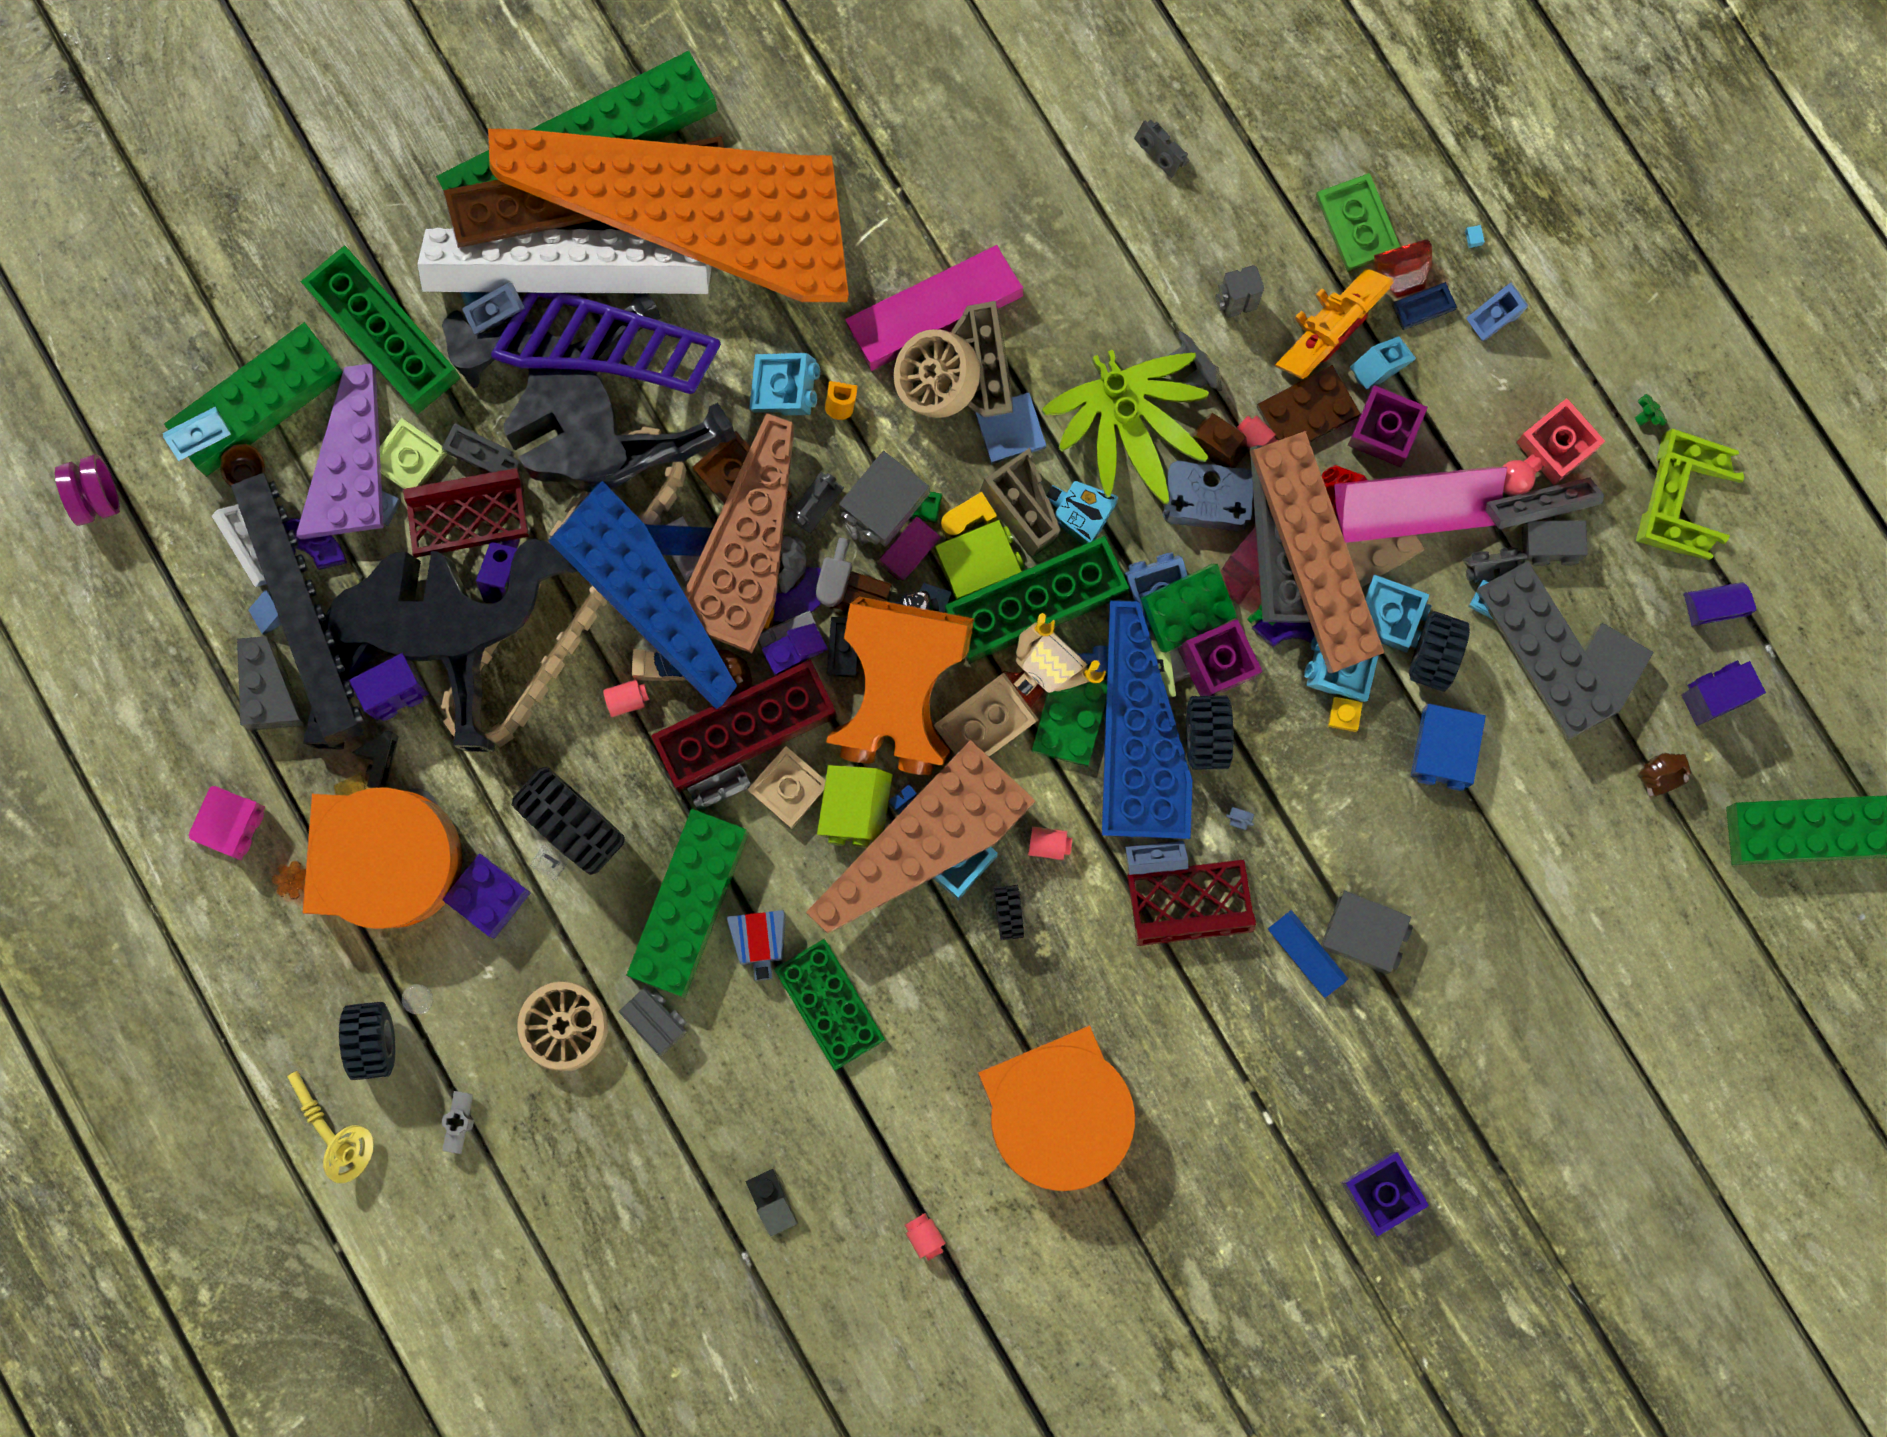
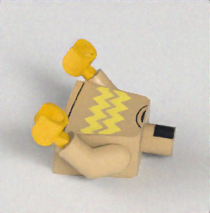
[1014,613,1106,696]

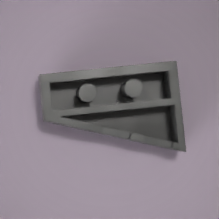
[237,636,308,731]

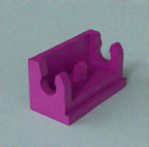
[876,517,941,581]

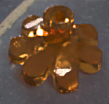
[272,861,306,900]

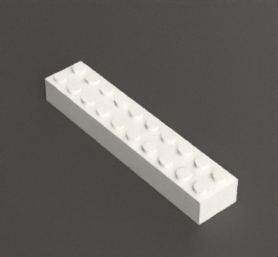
[417,228,711,294]

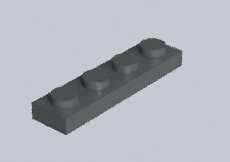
[1485,477,1604,529]

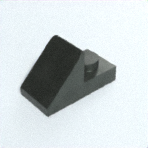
[352,731,399,788]
[745,1169,798,1237]

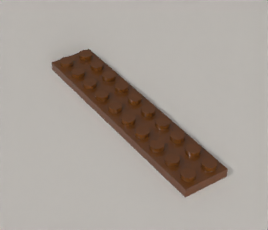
[443,136,725,248]

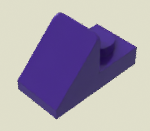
[762,623,828,676]

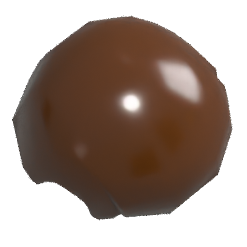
[220,444,265,487]

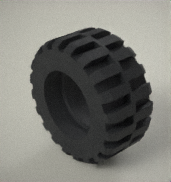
[511,767,625,875]

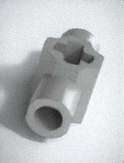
[442,1091,474,1154]

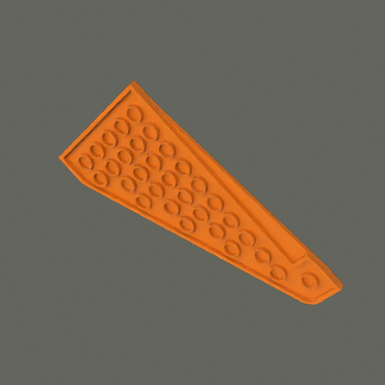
[488,129,849,302]

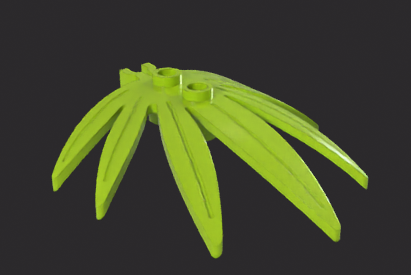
[1042,350,1209,504]

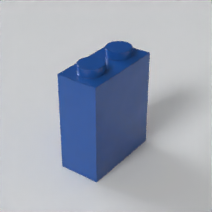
[1411,704,1486,791]

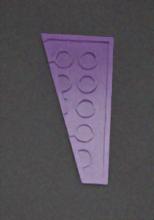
[296,363,384,539]

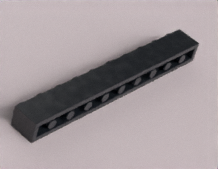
[231,473,365,747]

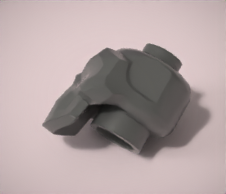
[778,535,807,594]

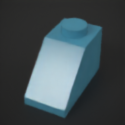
[1350,336,1416,390]

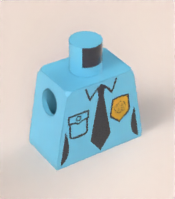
[1046,481,1118,545]

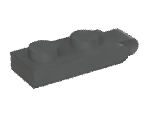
[442,423,522,473]

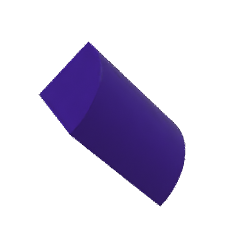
[1684,582,1756,627]

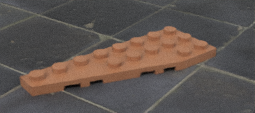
[684,413,795,653]
[806,740,1036,934]

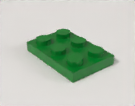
[1141,564,1237,652]
[1032,680,1107,767]

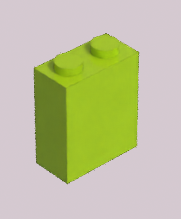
[935,520,1025,600]
[817,765,893,848]

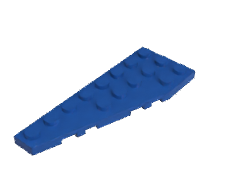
[548,481,737,709]
[1101,601,1193,839]

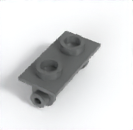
[1134,120,1190,178]
[787,472,844,534]
[1463,547,1528,583]
[687,762,751,811]

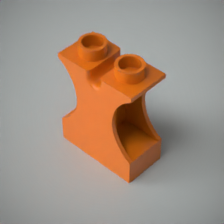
[826,596,974,775]

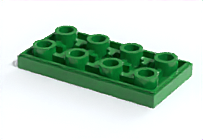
[774,938,886,1071]

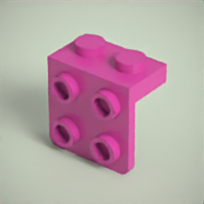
[188,786,265,861]

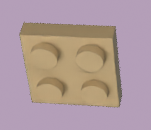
[747,746,825,829]

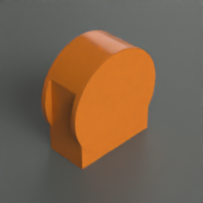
[303,788,462,929]
[978,1025,1135,1191]

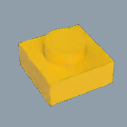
[1328,697,1363,732]

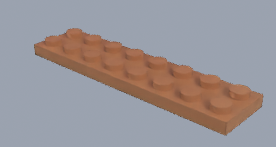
[1249,431,1384,673]

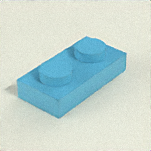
[163,407,231,461]

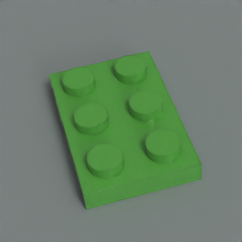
[1316,173,1401,272]

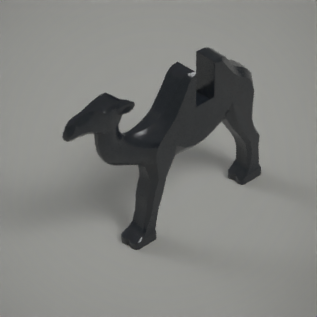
[442,293,736,492]
[303,539,578,752]

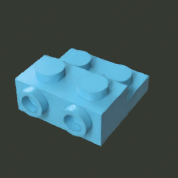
[749,353,820,416]
[1365,575,1432,653]
[1304,636,1379,702]

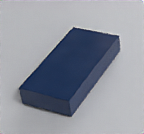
[1392,282,1457,330]

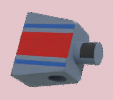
[727,910,786,981]

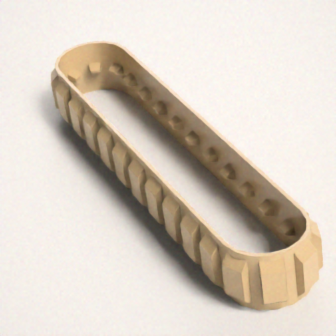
[441,427,686,747]

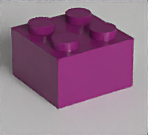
[1347,385,1428,468]
[1178,619,1263,696]

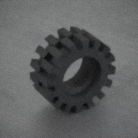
[994,885,1024,941]

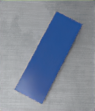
[1268,910,1348,998]

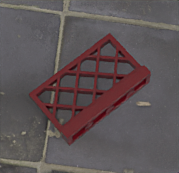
[403,468,529,558]
[1127,859,1256,946]

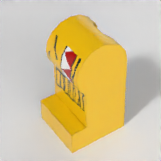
[941,492,997,540]

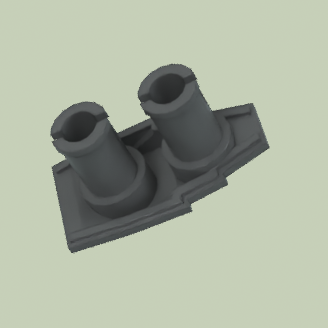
[1168,331,1222,391]

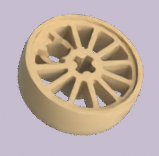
[894,329,980,418]
[517,981,608,1071]

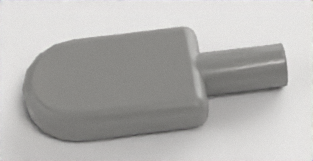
[816,538,852,607]

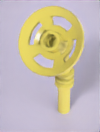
[287,1071,374,1183]

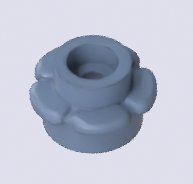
[1226,807,1254,830]

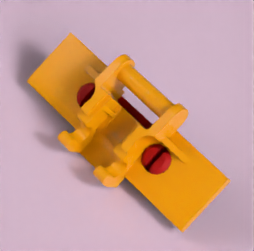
[1275,268,1394,379]

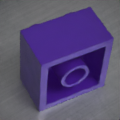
[349,653,429,721]
[1681,660,1766,726]
[442,853,531,939]
[1340,1152,1429,1237]

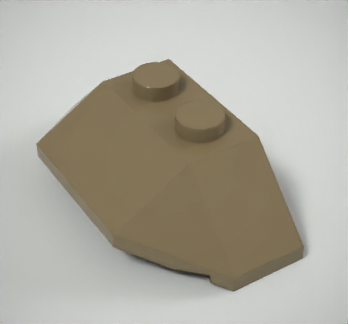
[945,301,1013,417]

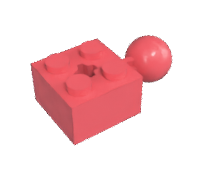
[1502,398,1605,496]

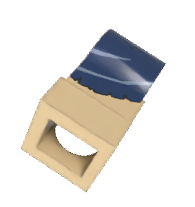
[632,649,687,682]

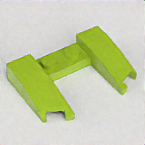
[1636,428,1744,560]

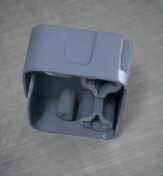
[1163,461,1253,532]

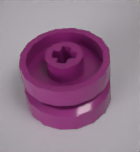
[54,454,120,526]

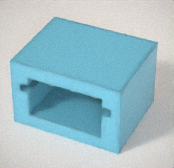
[1465,225,1485,248]

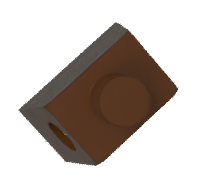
[1191,413,1248,468]

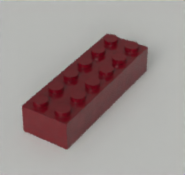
[651,659,837,793]

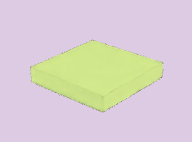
[380,418,447,489]

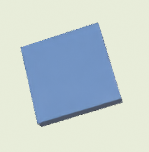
[974,393,1046,465]

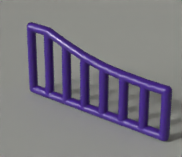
[491,292,721,394]

